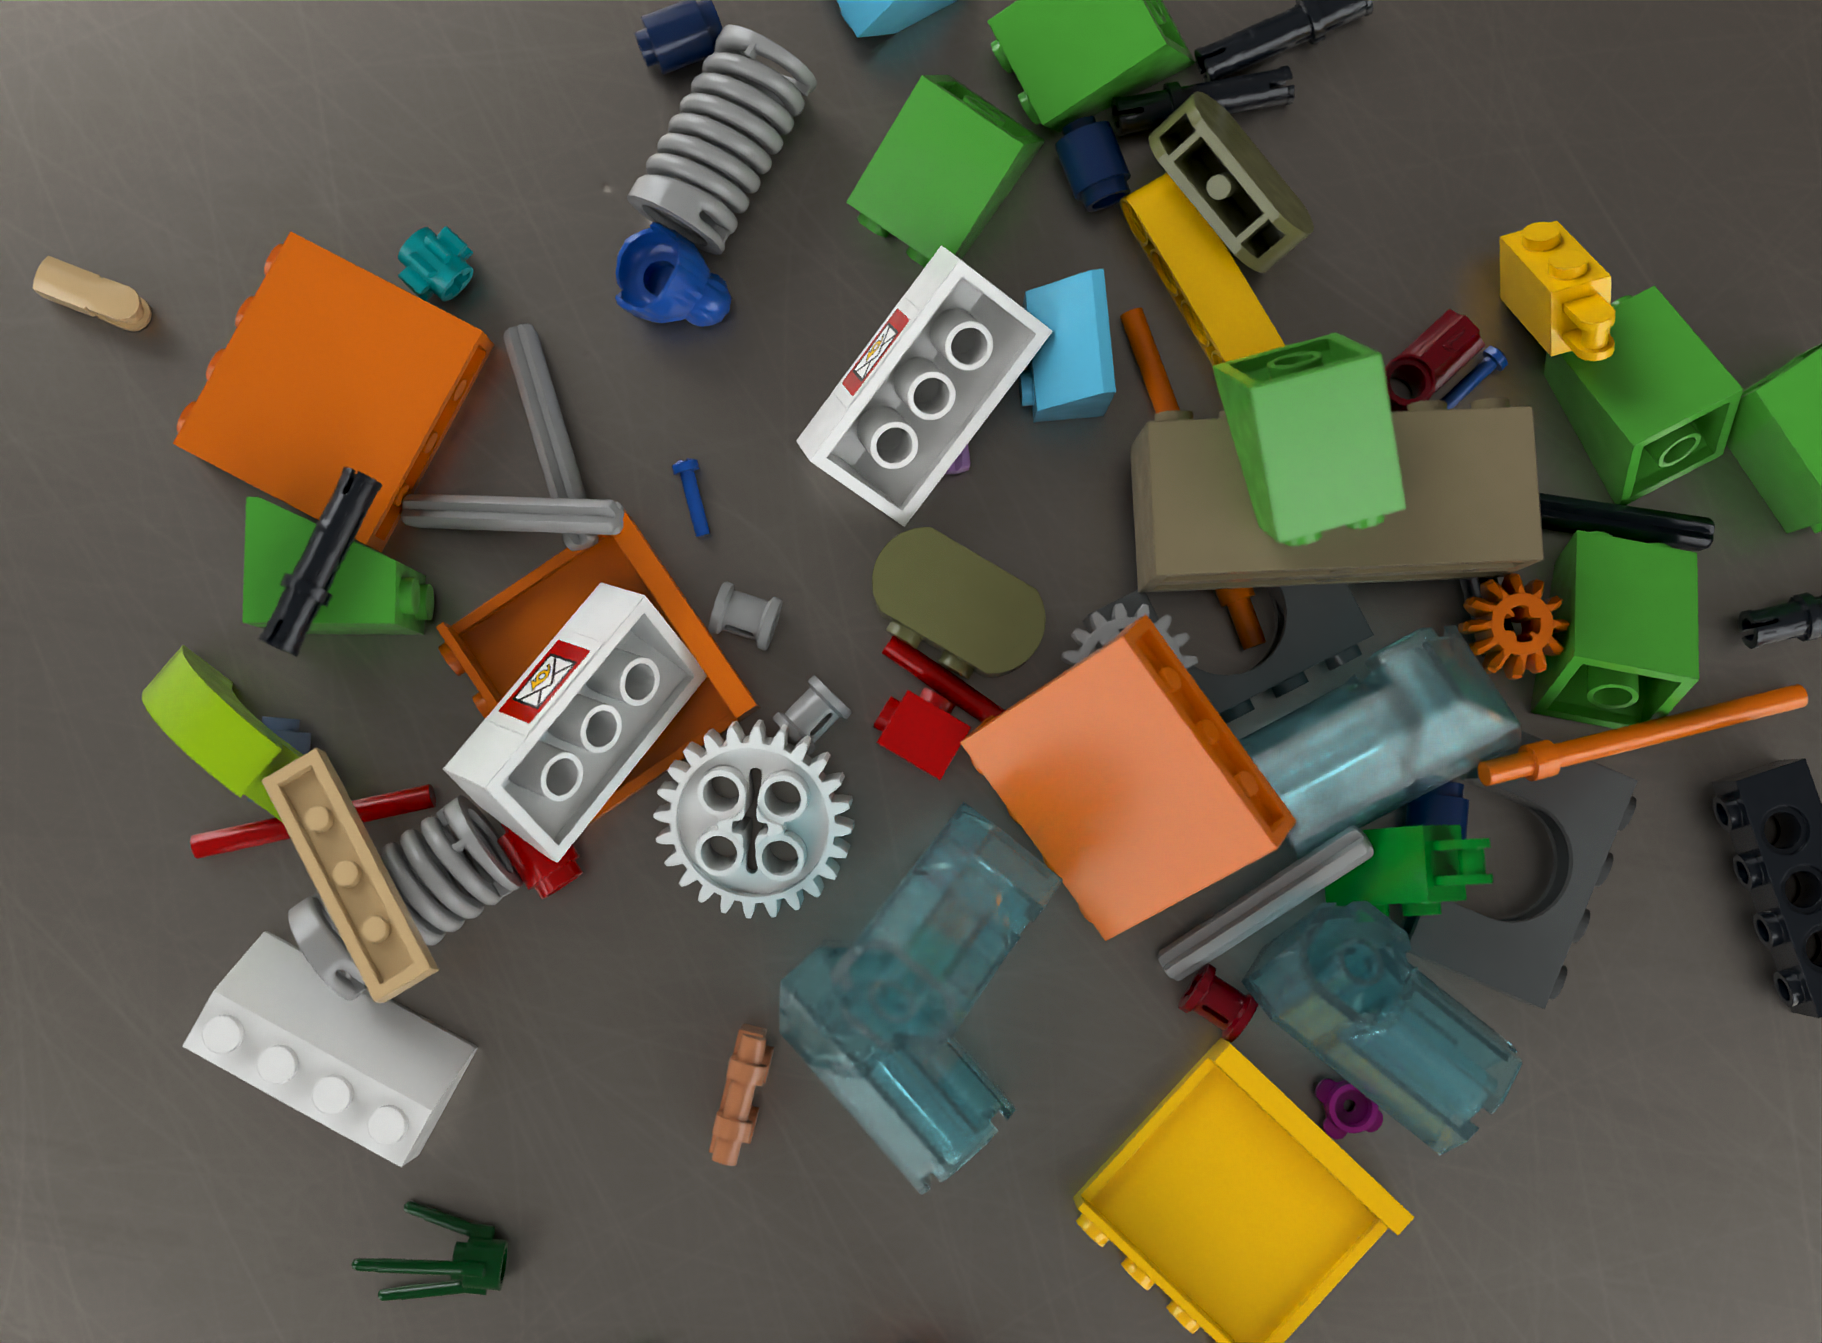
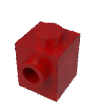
[873,687,971,781]

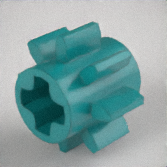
[398,226,474,302]

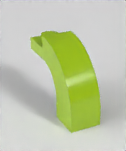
[142,645,303,823]

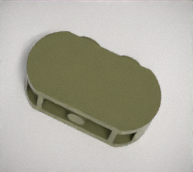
[1149,91,1314,273]
[872,527,1046,680]

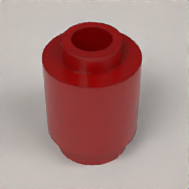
[497,823,584,900]

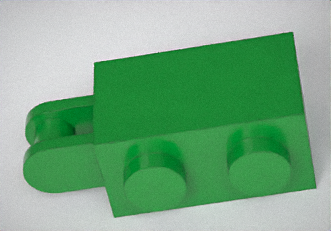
[1321,825,1494,918]

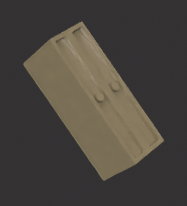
[1130,398,1544,593]

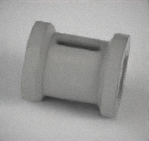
[708,581,783,651]
[772,675,853,755]

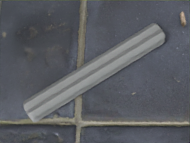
[503,323,599,551]
[400,494,625,535]
[1158,825,1374,981]

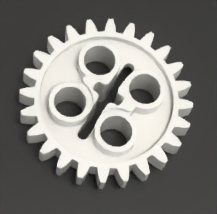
[653,720,855,919]

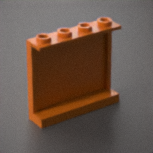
[173,231,495,553]
[436,509,761,826]
[960,614,1297,941]

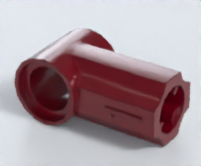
[1384,309,1485,412]

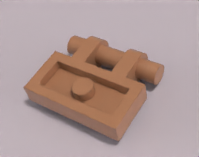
[709,1023,774,1166]

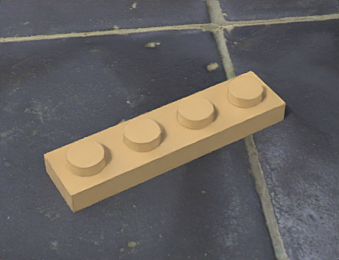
[261,748,439,1003]

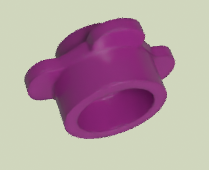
[1315,1071,1383,1140]

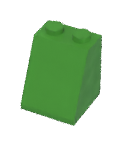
[987,0,1196,132]
[846,75,1045,267]
[1544,285,1743,505]
[1212,333,1406,546]
[1726,343,1822,534]
[242,497,434,635]
[1531,530,1699,729]

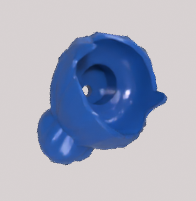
[615,222,732,327]

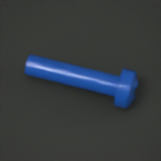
[1441,346,1508,410]
[672,458,710,537]

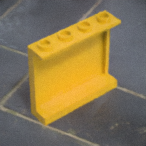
[1072,1037,1415,1343]

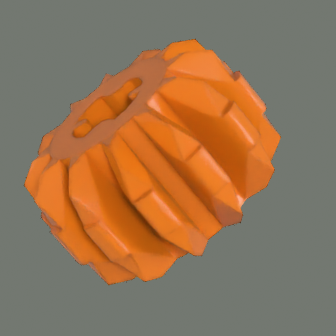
[1457,573,1570,680]

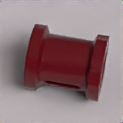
[1178,963,1260,1043]

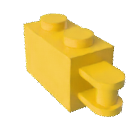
[1499,221,1615,361]

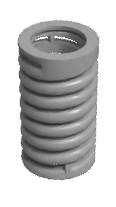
[627,24,817,255]
[288,795,523,1000]

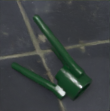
[352,1201,508,1301]

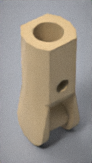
[32,255,152,332]

